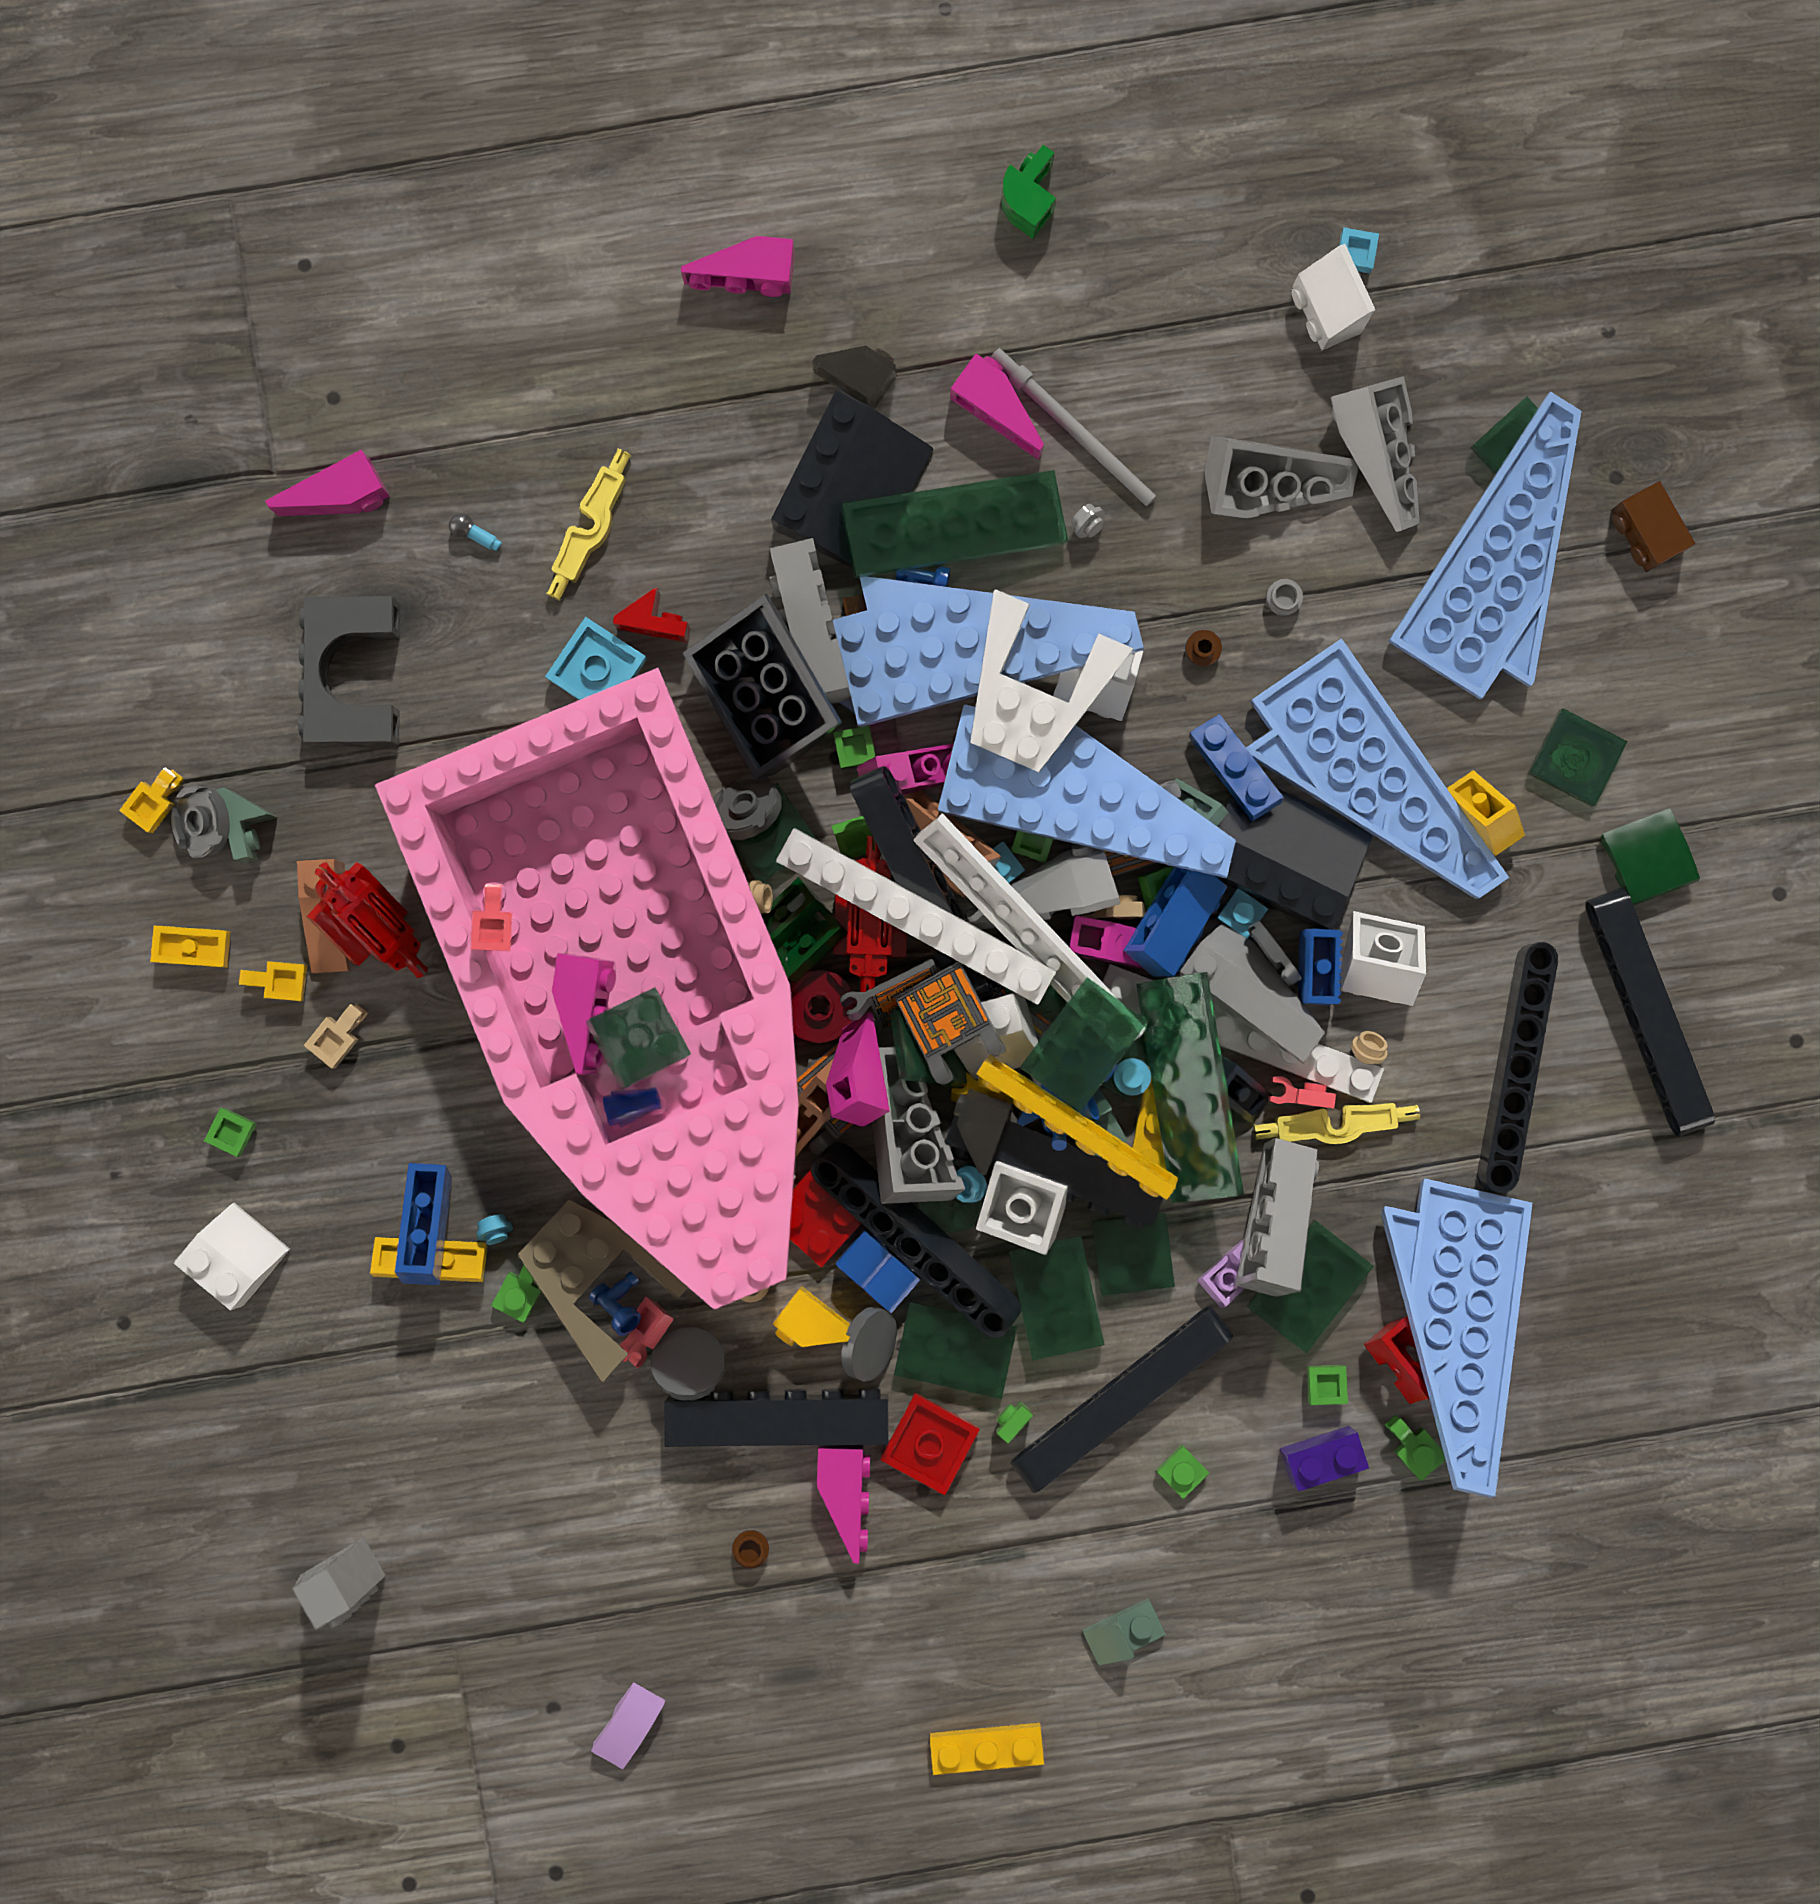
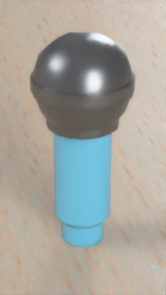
[448,513,502,551]

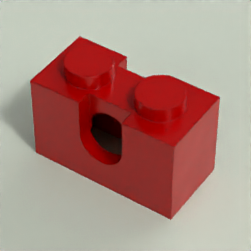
[1363,1316,1429,1404]

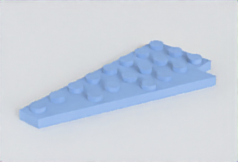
[1388,391,1582,700]
[833,576,1144,727]
[1246,638,1509,899]
[938,704,1236,878]
[1381,1178,1532,1498]

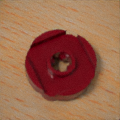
[790,970,856,1043]

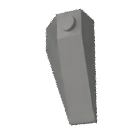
[1331,376,1420,532]

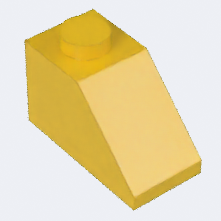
[1447,770,1525,856]
[773,1285,850,1347]

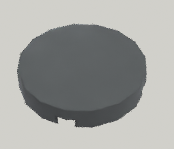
[713,774,782,840]
[171,785,230,858]
[1247,920,1302,987]
[841,1307,897,1382]
[651,1327,725,1400]

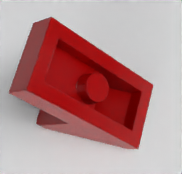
[613,588,691,643]

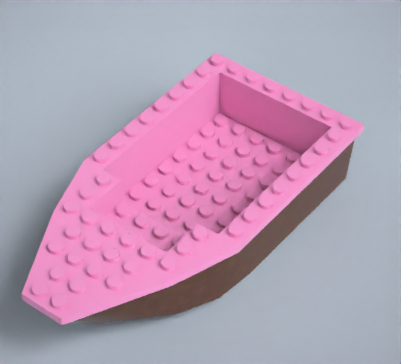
[375,668,799,1309]

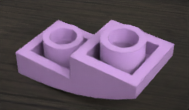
[1197,1238,1245,1308]
[591,1682,665,1769]

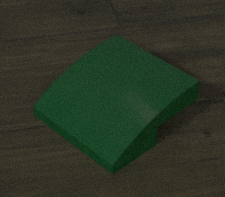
[1600,808,1700,906]
[762,877,847,983]

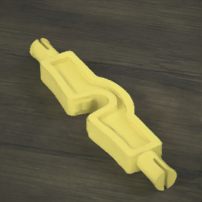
[546,449,631,601]
[1253,1103,1420,1144]

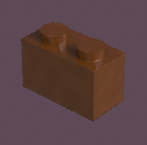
[1611,481,1696,572]

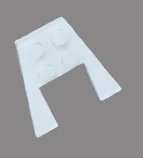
[970,589,1133,772]

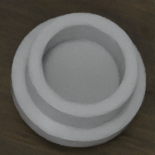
[1071,504,1105,538]
[1266,579,1303,616]

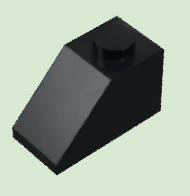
[1186,1047,1272,1125]

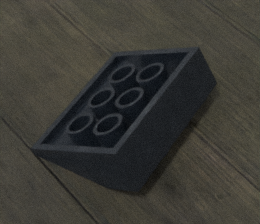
[771,390,934,577]
[683,594,842,780]
[1216,788,1373,930]

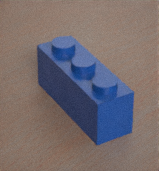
[1123,866,1227,977]
[395,1163,452,1285]

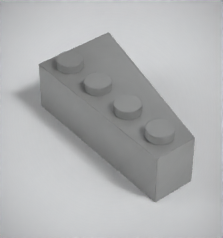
[769,538,851,704]
[872,1047,965,1204]
[1235,1138,1319,1297]
[292,1537,386,1630]

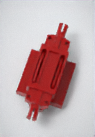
[833,836,907,992]
[306,862,428,978]

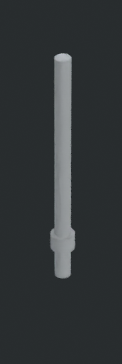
[990,348,1156,507]

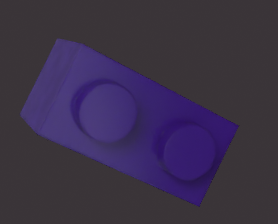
[1280,1426,1369,1492]

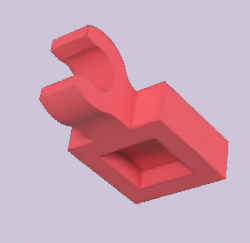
[470,884,512,951]
[1268,1076,1336,1108]
[619,1297,674,1368]

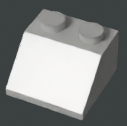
[1292,244,1375,350]
[1053,651,1143,721]
[1341,911,1426,1006]
[954,992,1044,1080]
[976,1161,1067,1255]
[174,1203,290,1311]

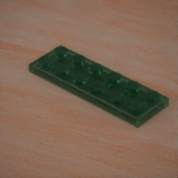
[841,470,1068,578]
[1136,972,1244,1203]

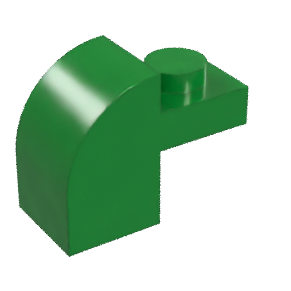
[1001,144,1056,239]

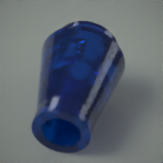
[603,1087,662,1128]

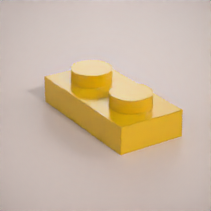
[150,925,231,968]

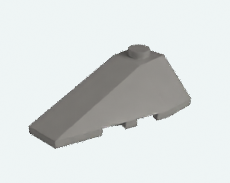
[1205,436,1359,518]
[966,844,1120,930]
[1180,923,1325,1064]

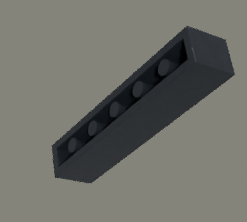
[945,1101,1163,1230]
[664,1388,889,1447]

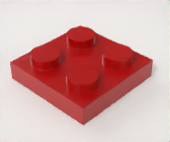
[789,1170,861,1268]
[880,1392,980,1495]

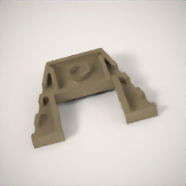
[518,1200,689,1383]

